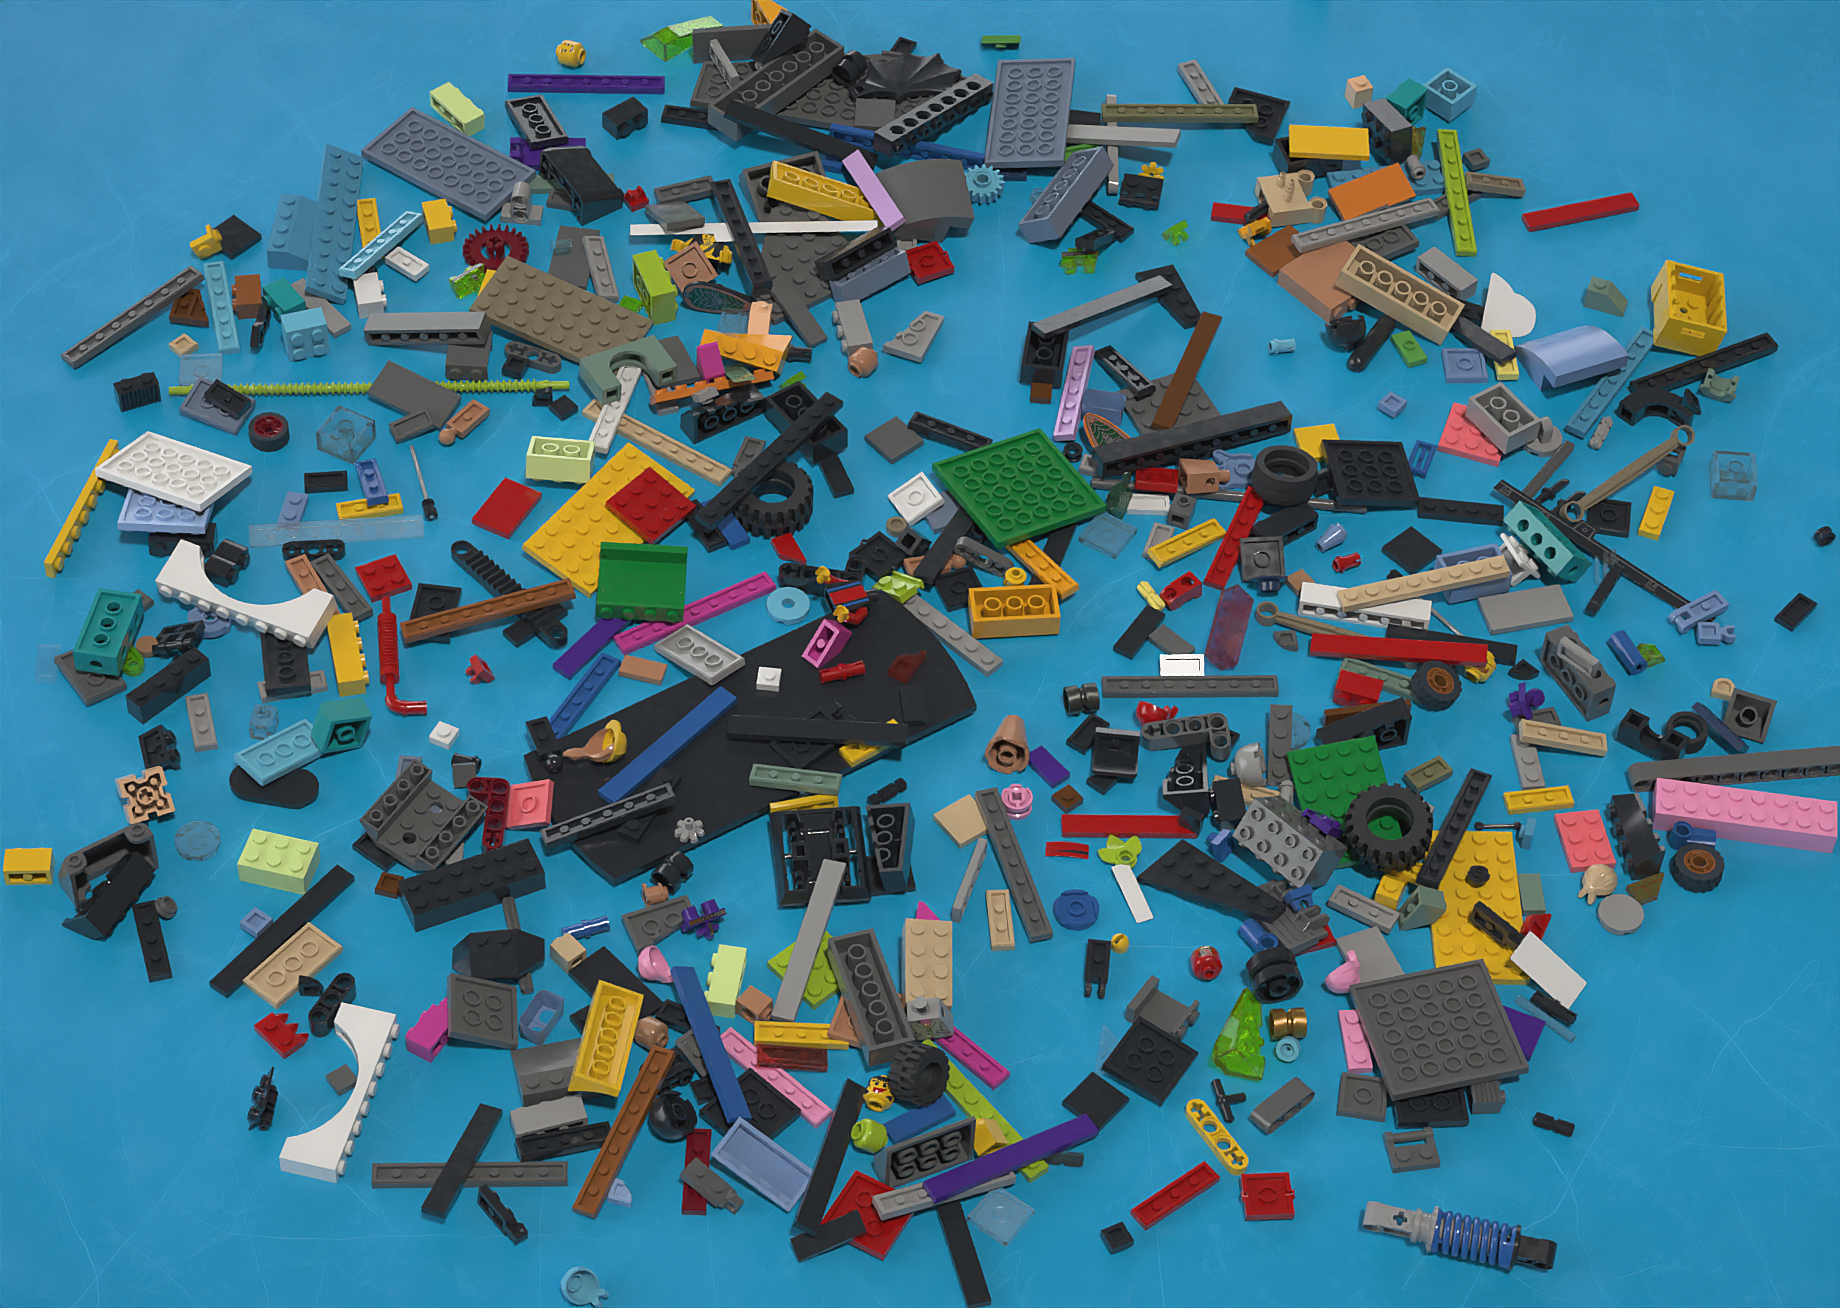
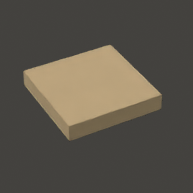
[933,794,988,849]

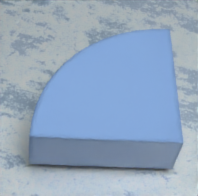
[607,1178,632,1208]

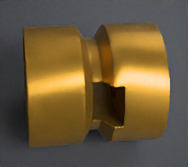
[1269,1007,1307,1040]

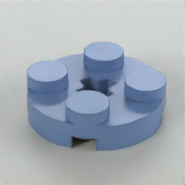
[188,605,233,639]

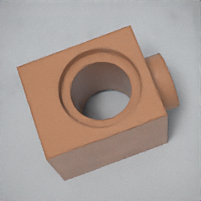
[736,985,773,1025]

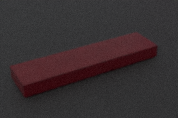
[682,1128,712,1216]

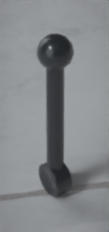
[1474,822,1521,831]

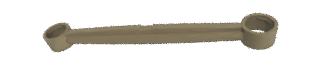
[1559,425,1695,524]
[1256,601,1423,669]

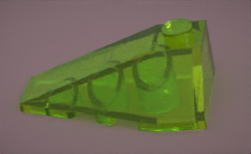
[640,16,723,62]
[1211,987,1265,1081]

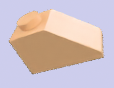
[747,301,773,335]

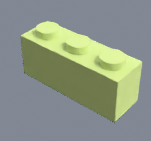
[430,82,485,136]
[704,944,747,1019]

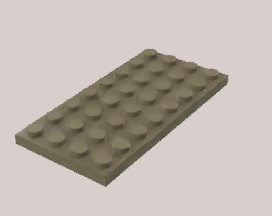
[469,256,654,376]

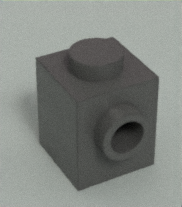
[1167,493,1197,530]

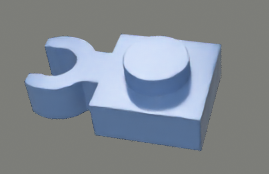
[1696,622,1736,645]

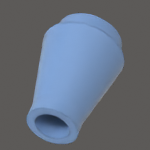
[1315,523,1347,552]

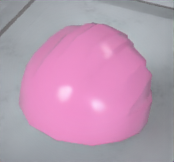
[638,945,674,983]
[1324,950,1360,994]

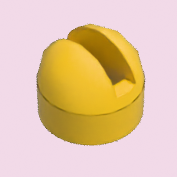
[1111,933,1129,954]

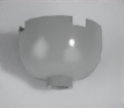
[1231,742,1267,787]

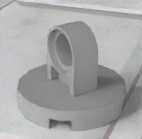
[1522,416,1563,458]

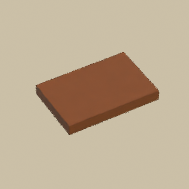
[1245,224,1306,278]

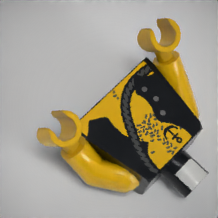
[670,234,733,275]

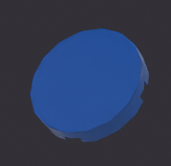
[1053,889,1099,931]

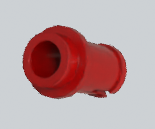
[1332,552,1361,573]

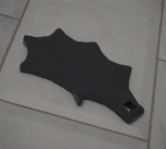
[848,52,962,104]

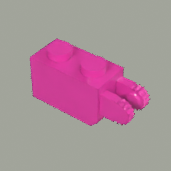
[405,997,451,1063]

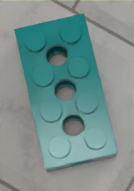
[1503,501,1592,583]
[73,588,144,676]

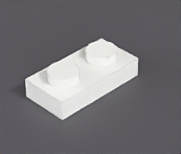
[385,246,429,281]

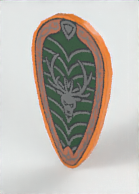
[1083,413,1135,475]

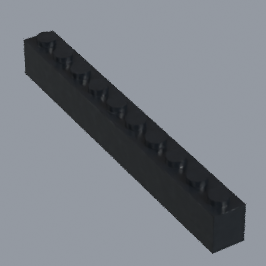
[1091,401,1293,479]

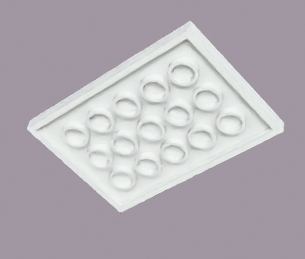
[95,431,252,512]

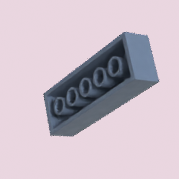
[1018,146,1114,243]

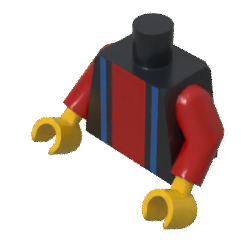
[815,566,879,626]

